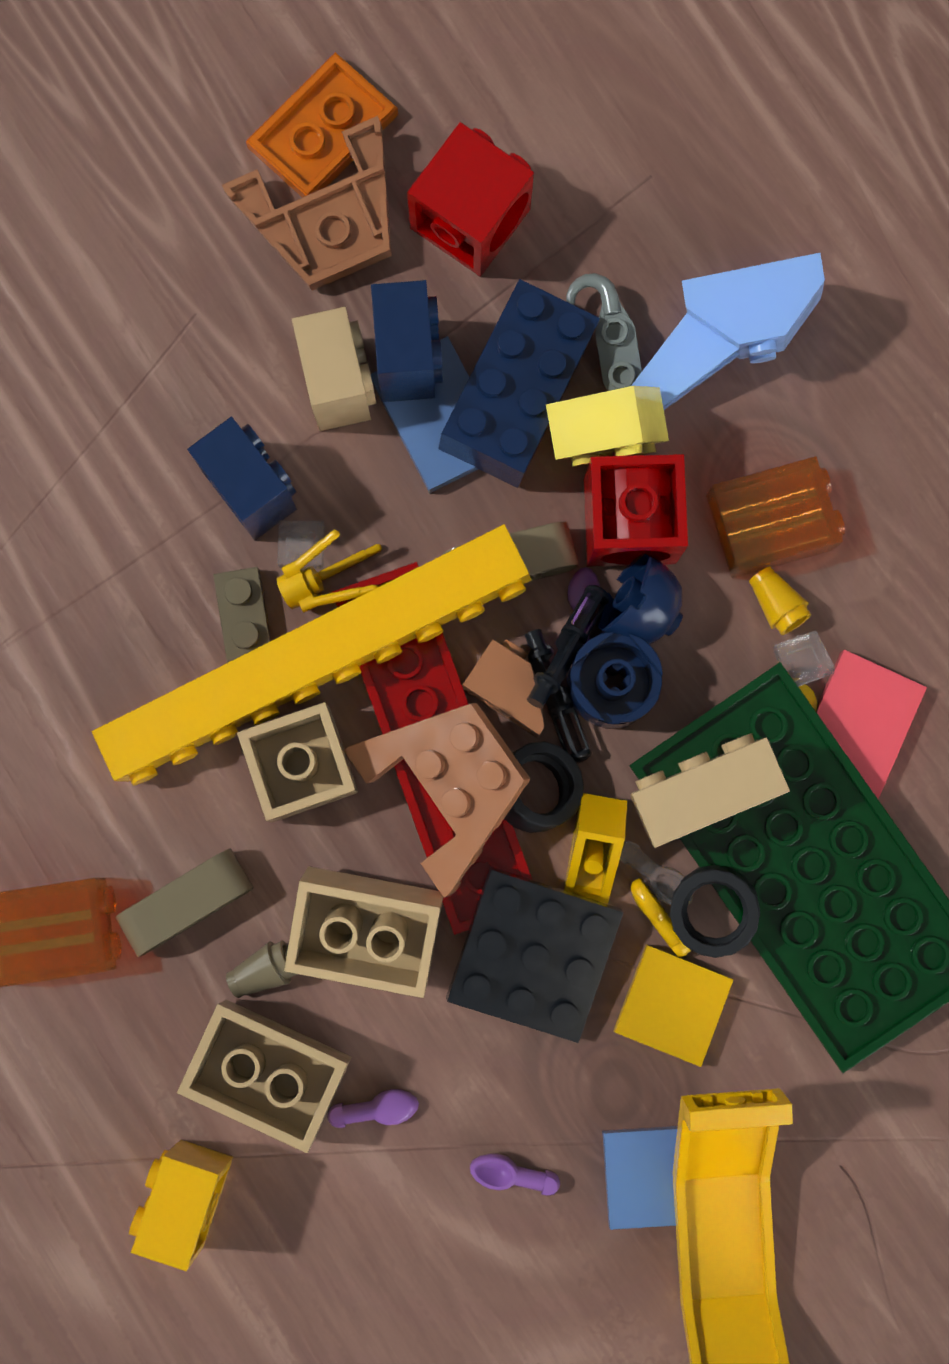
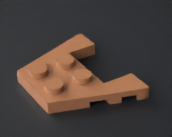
[222,116,392,291]
[344,703,530,898]

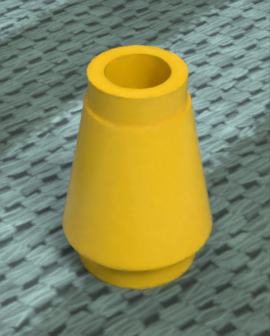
[749,566,811,635]

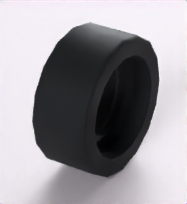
[504,741,584,833]
[670,864,760,958]

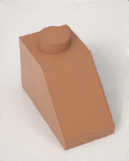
[463,639,544,739]

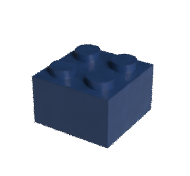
[371,280,443,402]
[187,416,297,541]

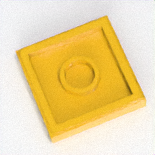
[613,945,733,1067]

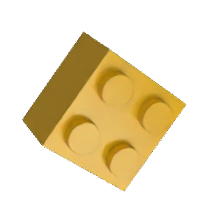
[129,1140,233,1272]

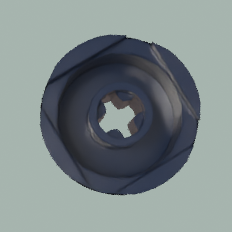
[567,632,662,729]

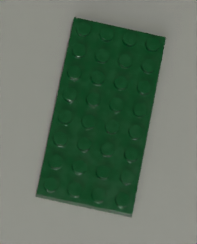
[629,662,949,1073]

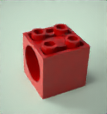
[407,122,534,277]
[584,454,688,567]

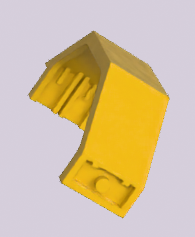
[672,1088,793,1364]

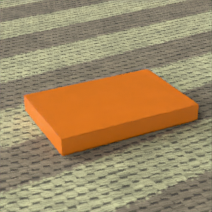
[246,52,398,198]

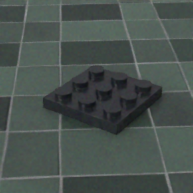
[446,866,624,1043]

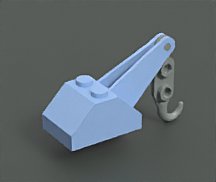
[566,253,825,410]

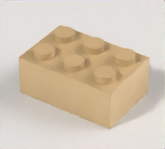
[630,733,790,848]
[284,866,443,998]
[177,999,351,1153]

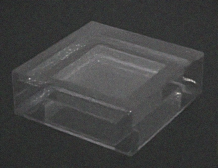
[773,630,835,687]

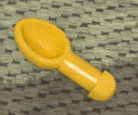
[631,878,691,957]

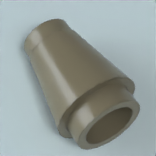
[226,941,297,998]

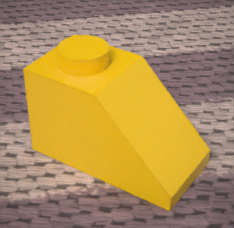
[564,793,627,904]

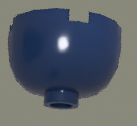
[597,554,683,644]

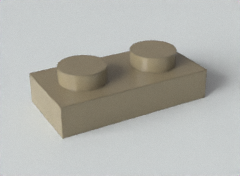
[213,567,271,662]

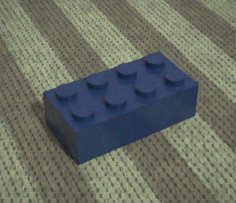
[438,279,600,488]

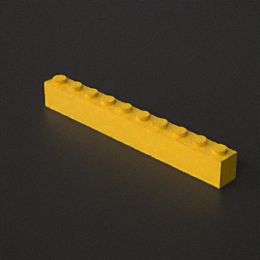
[91,524,532,786]

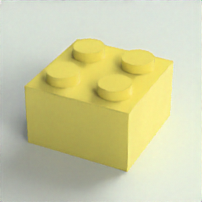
[546,386,669,467]

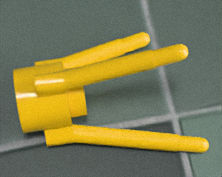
[277,530,382,613]

